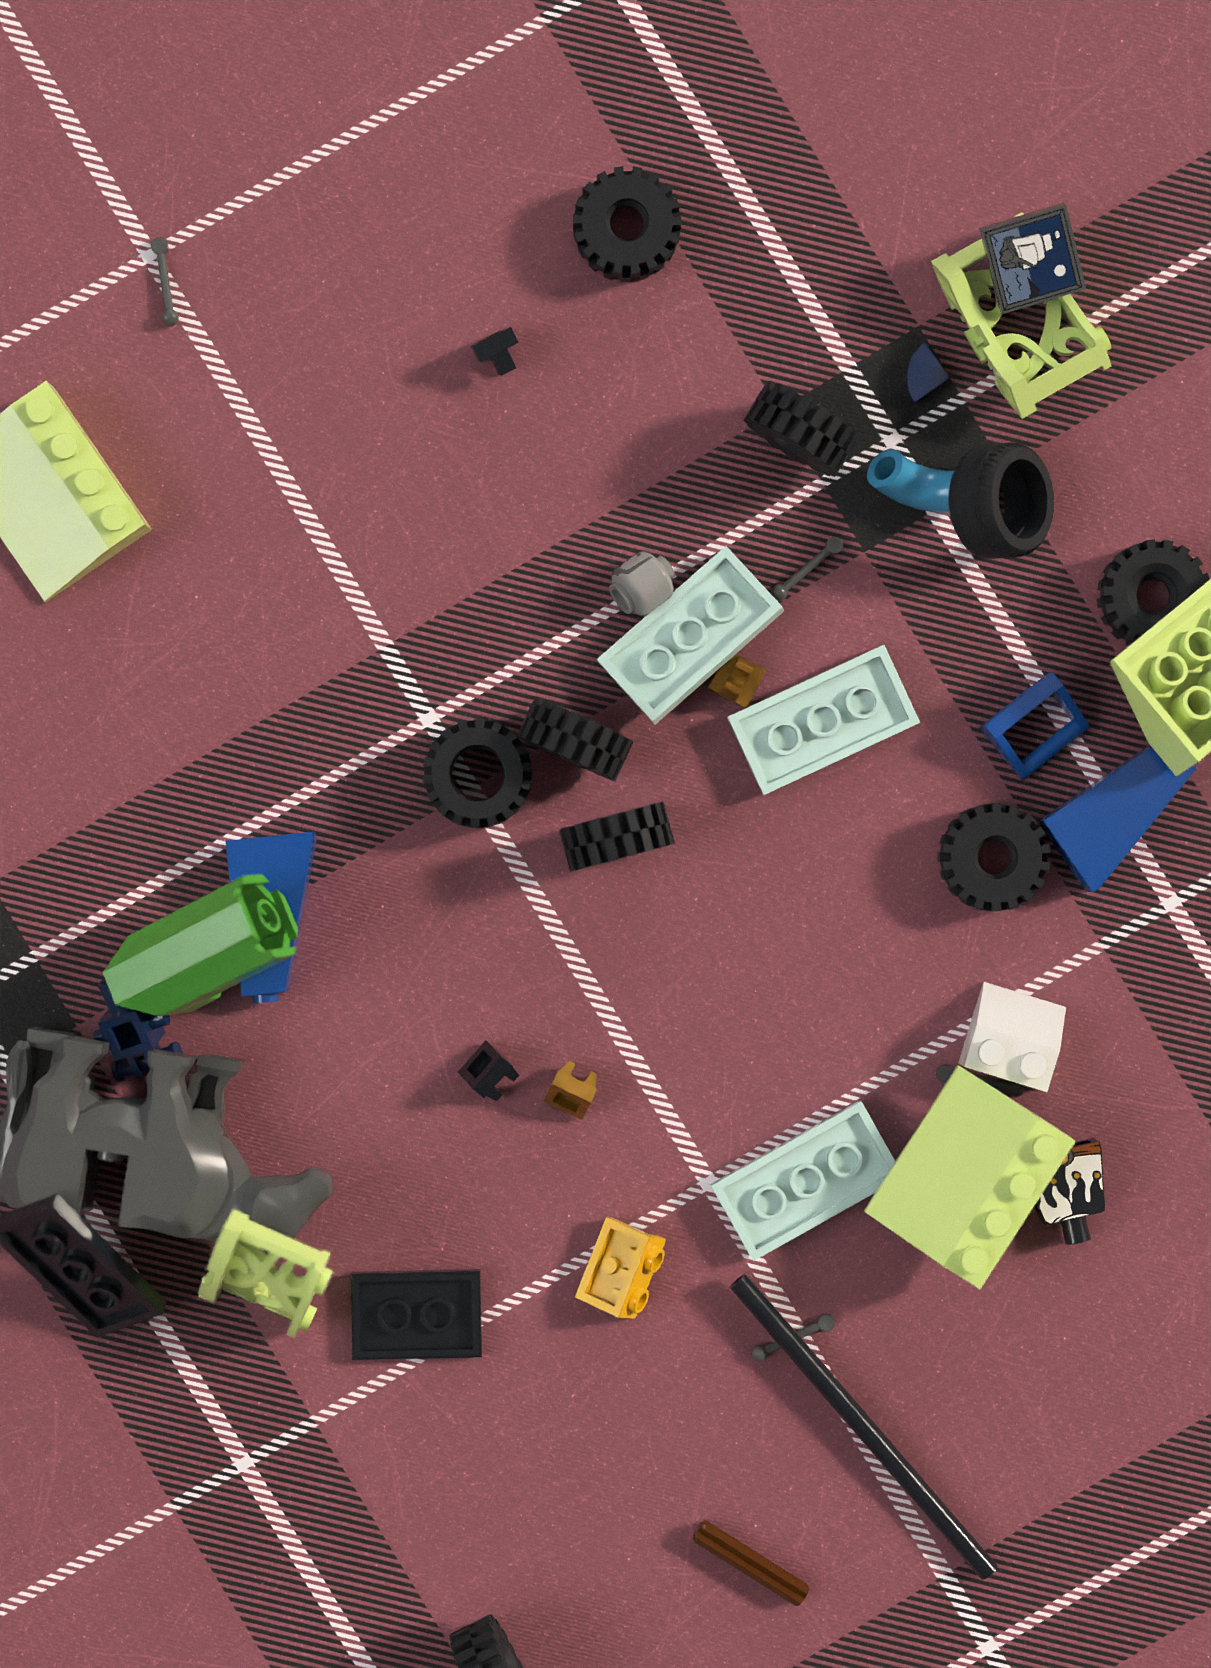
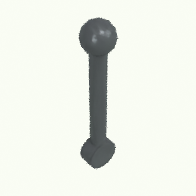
[151,237,179,326]
[771,537,843,601]
[936,1065,1025,1097]
[751,1313,835,1362]

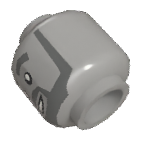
[609,551,675,616]

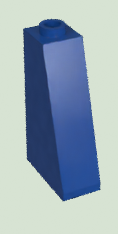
[1037,744,1197,892]
[226,832,317,1003]

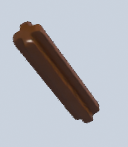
[693,1520,809,1606]

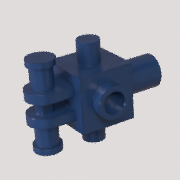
[93,979,183,1082]

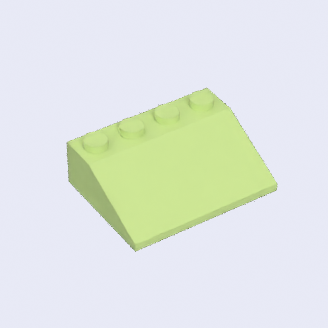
[0,381,152,602]
[1110,579,1211,776]
[864,1065,1076,1289]

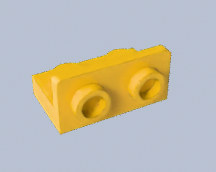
[575,1217,666,1319]

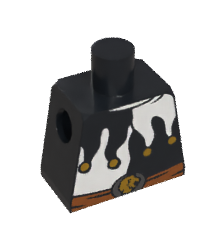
[1034,1138,1105,1245]

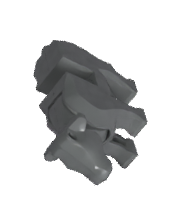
[0,1027,334,1260]

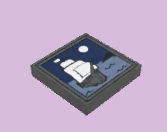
[979,203,1086,314]

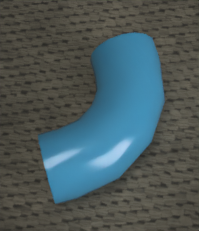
[867,449,954,514]

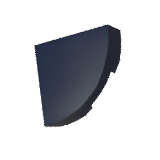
[906,343,950,404]

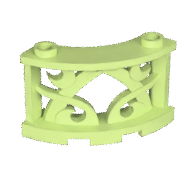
[931,212,1112,419]
[198,1209,333,1338]

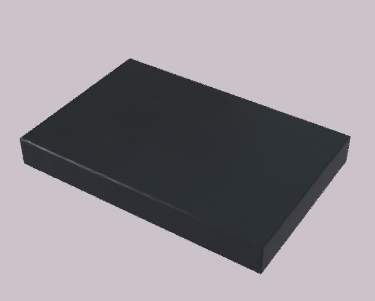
[351,1269,482,1360]

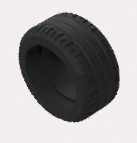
[948,442,1054,559]

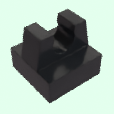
[470,327,519,376]
[458,1040,519,1101]

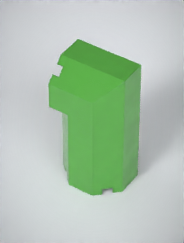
[103,874,298,1017]

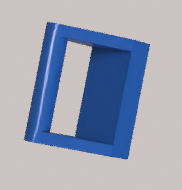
[979,672,1090,781]

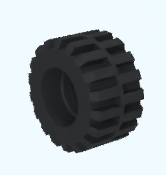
[423,719,533,828]

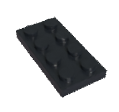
[0,1193,167,1337]

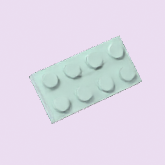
[597,546,784,725]
[727,645,920,795]
[710,1100,895,1261]

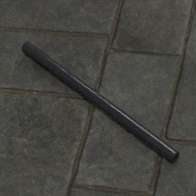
[729,1273,998,1580]

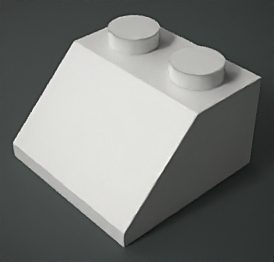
[958,982,1066,1092]

